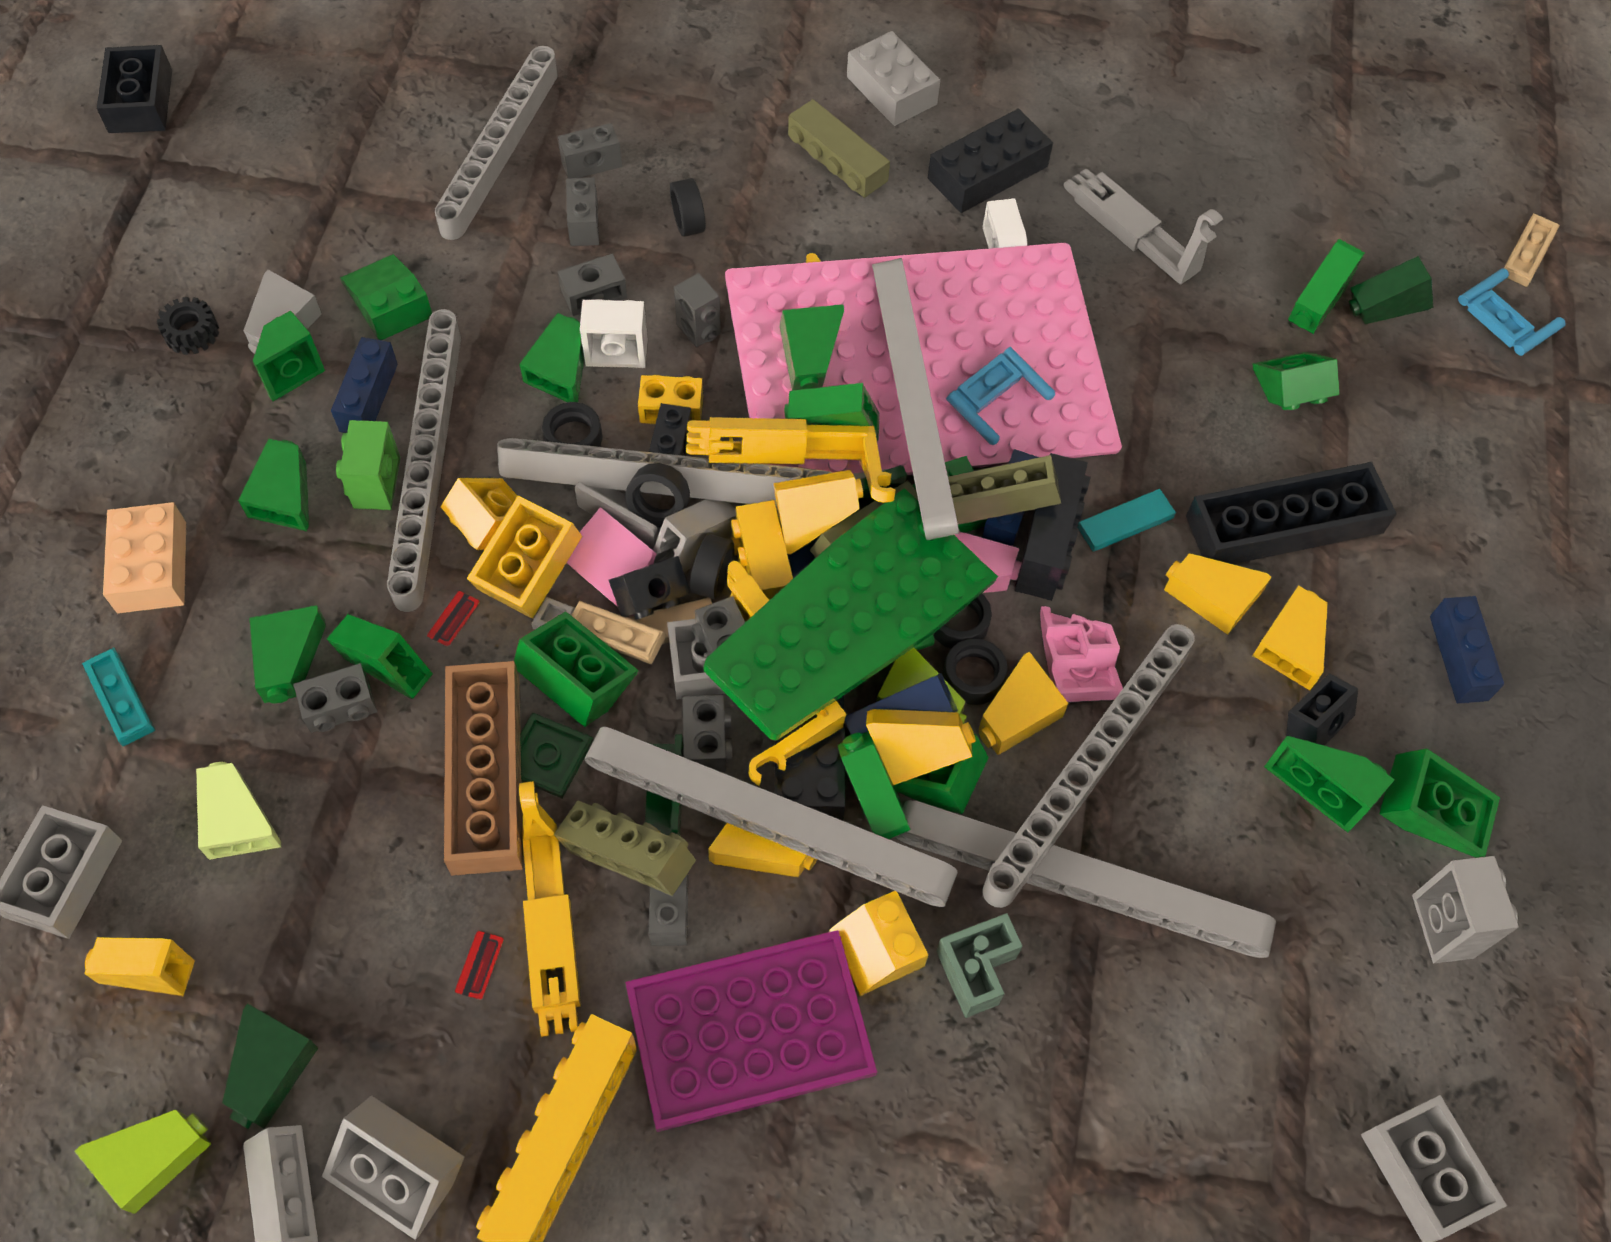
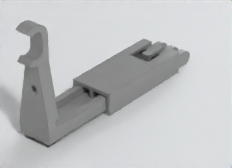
[1064,169,1223,285]

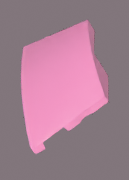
[567,507,657,616]
[1040,606,1123,702]

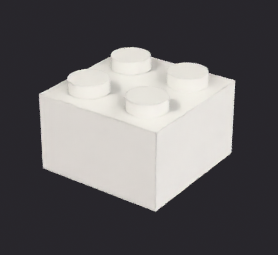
[580,299,648,368]

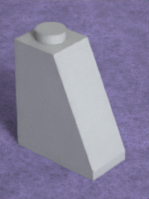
[243,270,322,354]
[653,499,736,573]

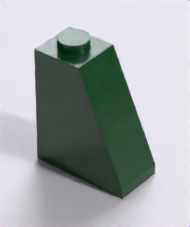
[1348,256,1434,324]
[222,1003,318,1129]

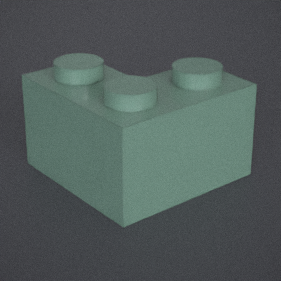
[936,913,1023,1018]

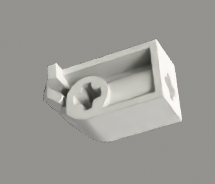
[982,198,1027,249]

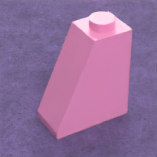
[955,531,1022,593]

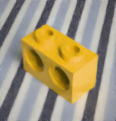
[638,375,703,424]

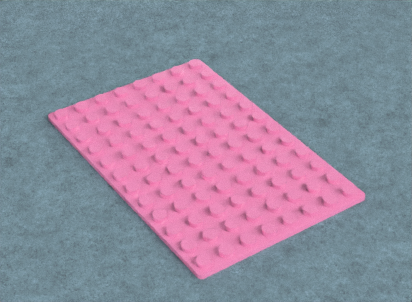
[725,243,1122,475]

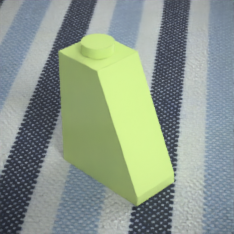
[196,762,281,860]

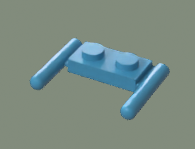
[1458,268,1566,356]
[946,347,1055,445]

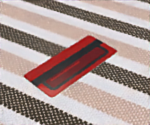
[427,591,480,647]
[455,931,504,1000]

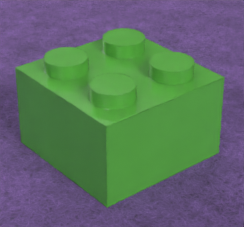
[336,420,401,510]

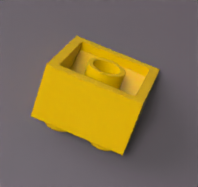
[441,478,518,550]
[829,891,928,996]

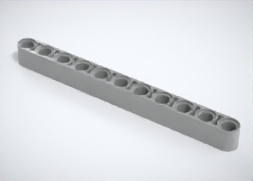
[872,258,959,540]
[387,309,461,612]
[497,438,832,507]
[983,624,1195,908]
[584,727,958,907]
[895,800,1276,958]

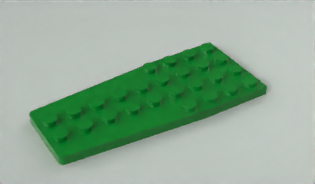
[703,488,998,740]

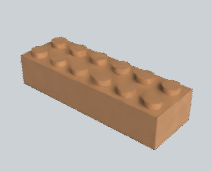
[444,661,523,876]

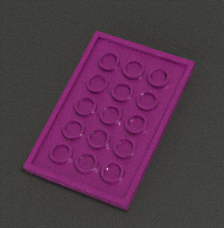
[625,930,877,1132]

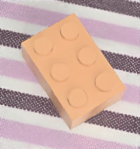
[103,502,186,614]

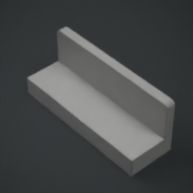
[574,482,661,550]
[243,1125,318,1242]

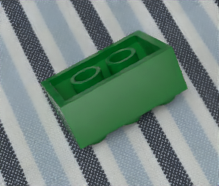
[514,611,638,727]

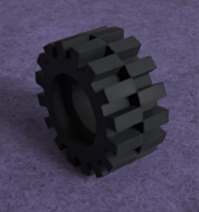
[157,297,219,355]

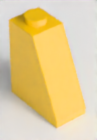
[773,470,863,554]
[1164,553,1272,635]
[1252,585,1328,691]
[979,652,1069,755]
[866,709,976,785]
[708,823,818,877]
[84,937,195,996]

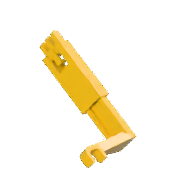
[686,417,895,503]
[727,561,846,786]
[519,781,581,1037]

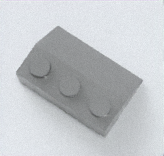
[322,1095,465,1240]

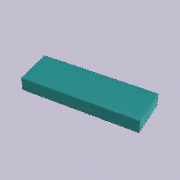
[1077,489,1176,552]
[82,648,156,747]

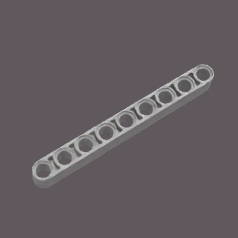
[435,46,558,240]

